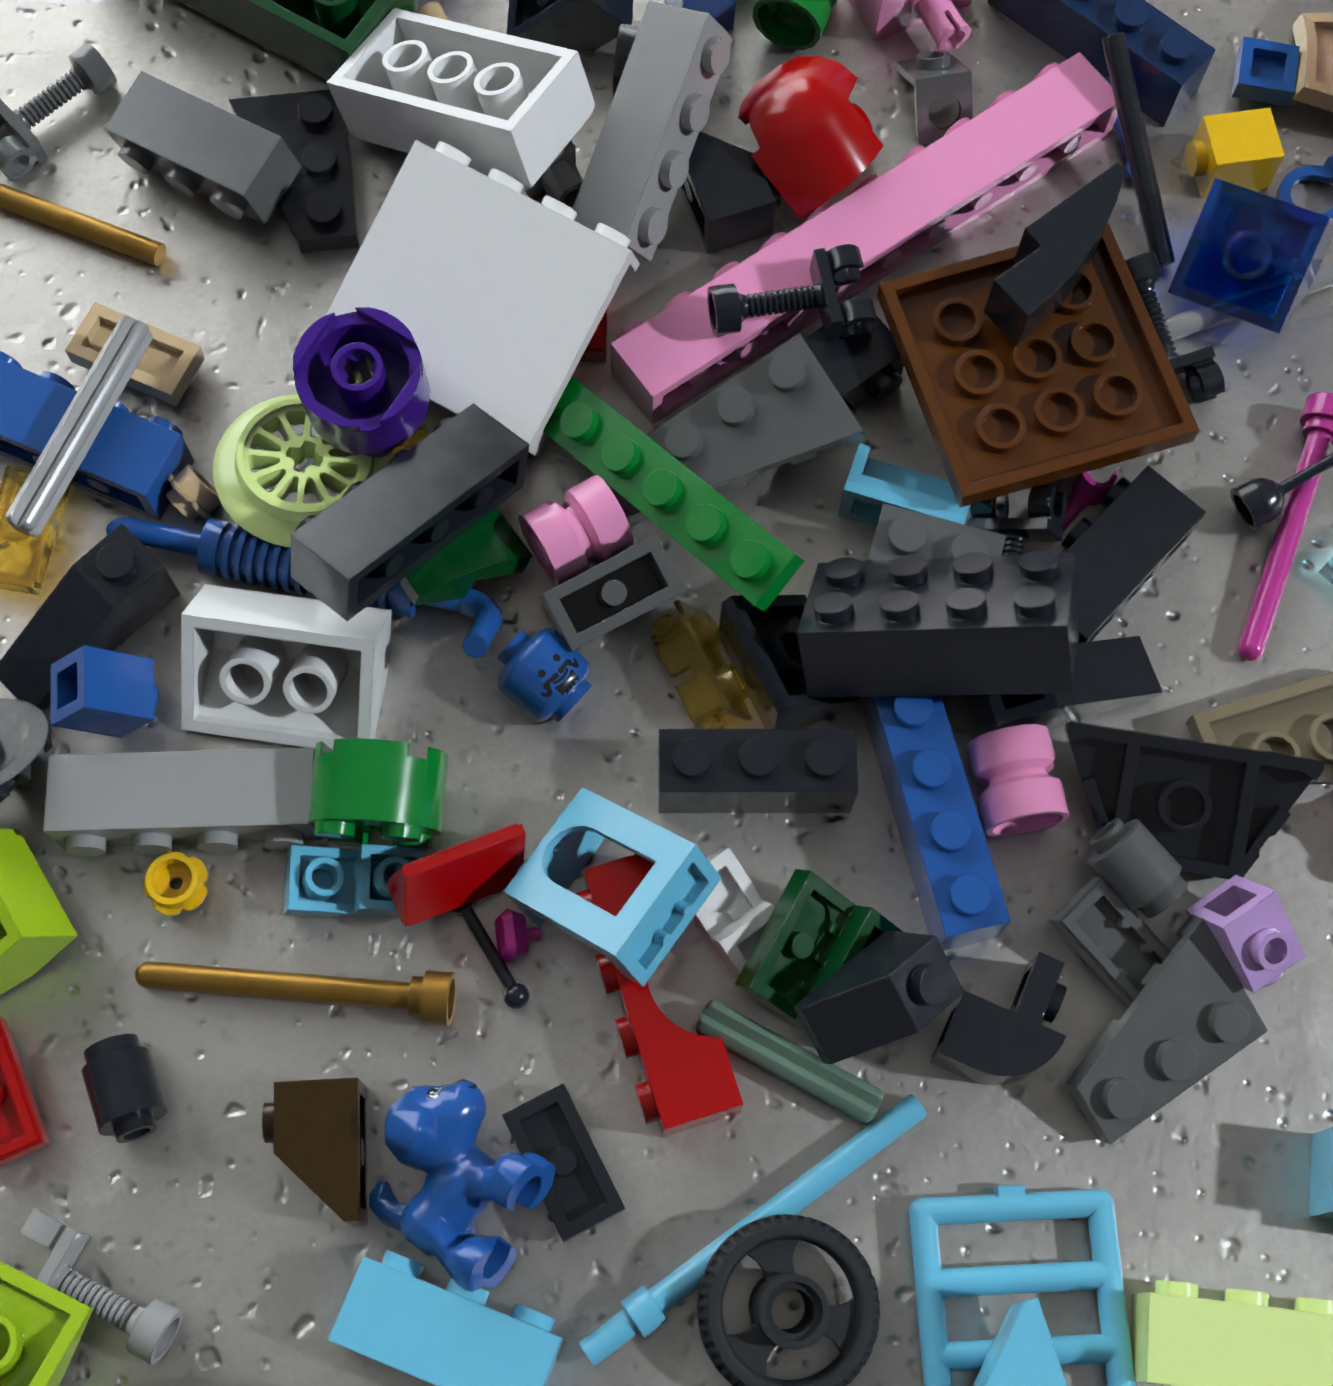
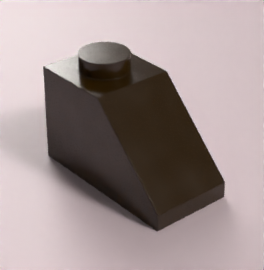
[262,1077,368,1226]

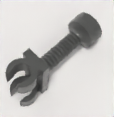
[0,42,117,180]

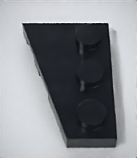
[228,89,359,254]

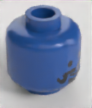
[497,628,592,722]

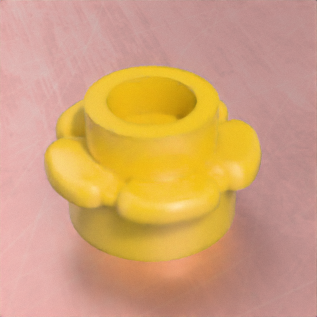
[143,852,209,916]

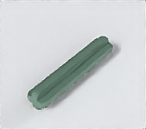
[695,1000,884,1124]

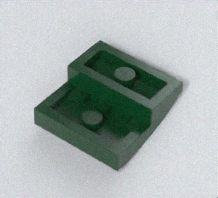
[398,507,533,606]
[735,869,903,1057]

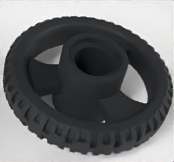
[697,1214,880,1386]

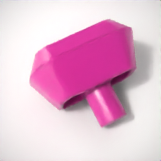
[494,909,541,963]

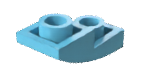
[283,844,426,917]

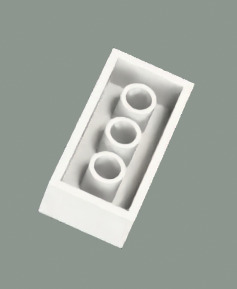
[326,8,597,188]

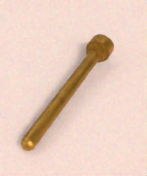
[135,961,456,1026]

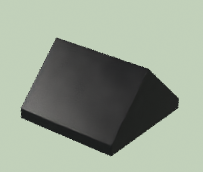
[718,595,860,729]

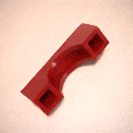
[576,854,744,1137]

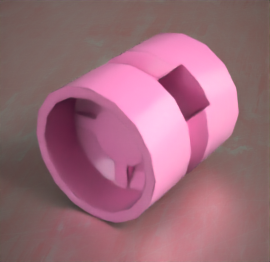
[518,475,634,586]
[966,724,1070,837]

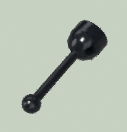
[1230,453,1333,532]

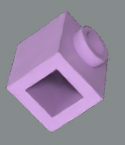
[1185,875,1306,993]

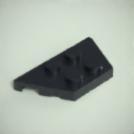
[1065,720,1325,879]

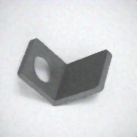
[897,50,973,145]

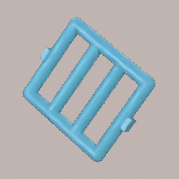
[909,1185,1136,1386]

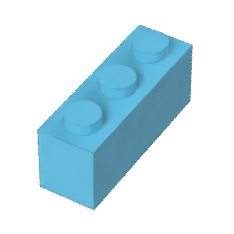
[328,1249,564,1386]

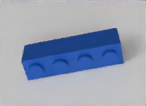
[0,351,194,521]
[863,696,1011,951]

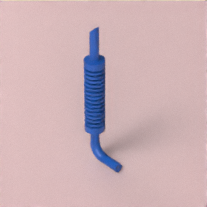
[106,517,503,658]

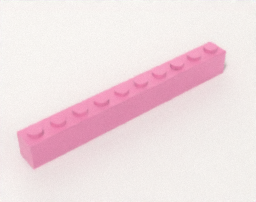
[610,52,1118,425]

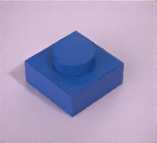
[1232,37,1300,107]

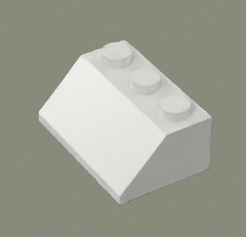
[181,584,392,750]

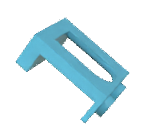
[503,787,722,987]

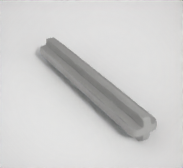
[5,316,152,537]

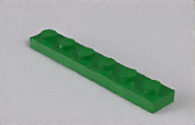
[543,376,804,612]

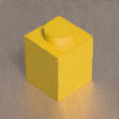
[1185,108,1285,198]

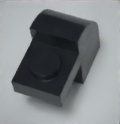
[929,952,1067,1085]

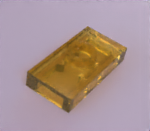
[0,465,72,595]

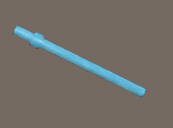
[578,1094,927,1367]

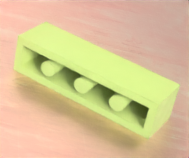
[1131,1280,1333,1386]

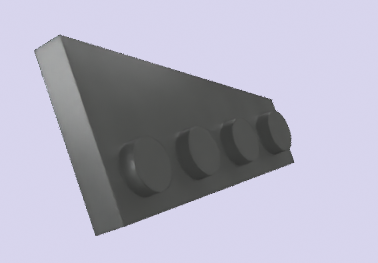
[607,333,867,524]

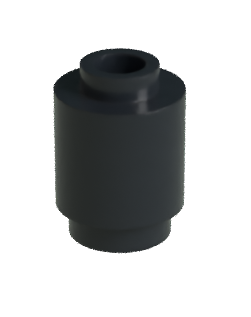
[81,1034,167,1143]

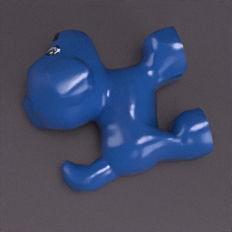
[369,1079,556,1292]

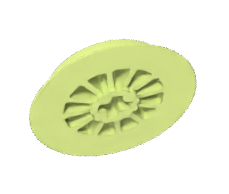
[213,394,394,548]

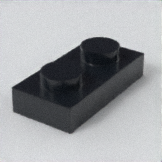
[502,1083,626,1243]

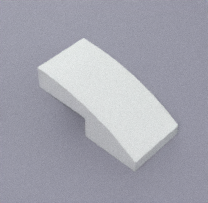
[694,846,775,977]

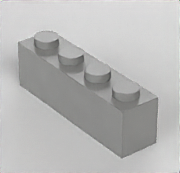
[573,1,734,262]
[43,748,322,856]

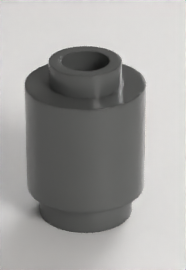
[1088,818,1188,918]

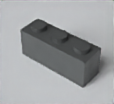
[104,71,302,224]

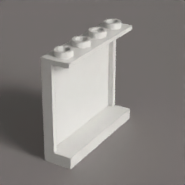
[326,140,640,458]

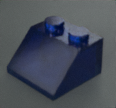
[1168,178,1333,334]

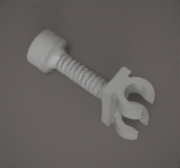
[20,1208,183,1365]

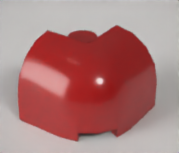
[738,56,884,220]

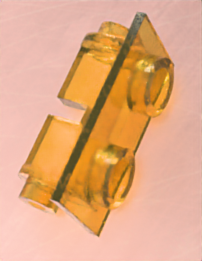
[651,599,752,729]

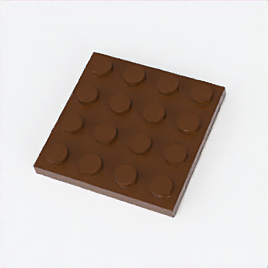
[877,223,1200,508]

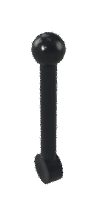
[451,901,530,1009]

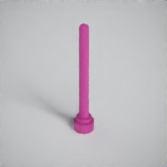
[1238,392,1333,661]

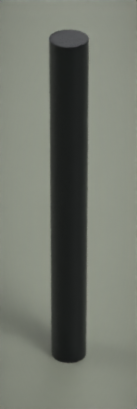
[1101,32,1175,267]

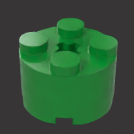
[308,738,448,850]

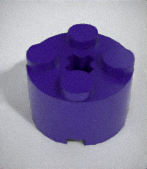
[293,307,430,458]

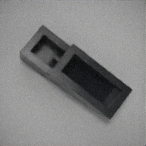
[984,162,1126,346]

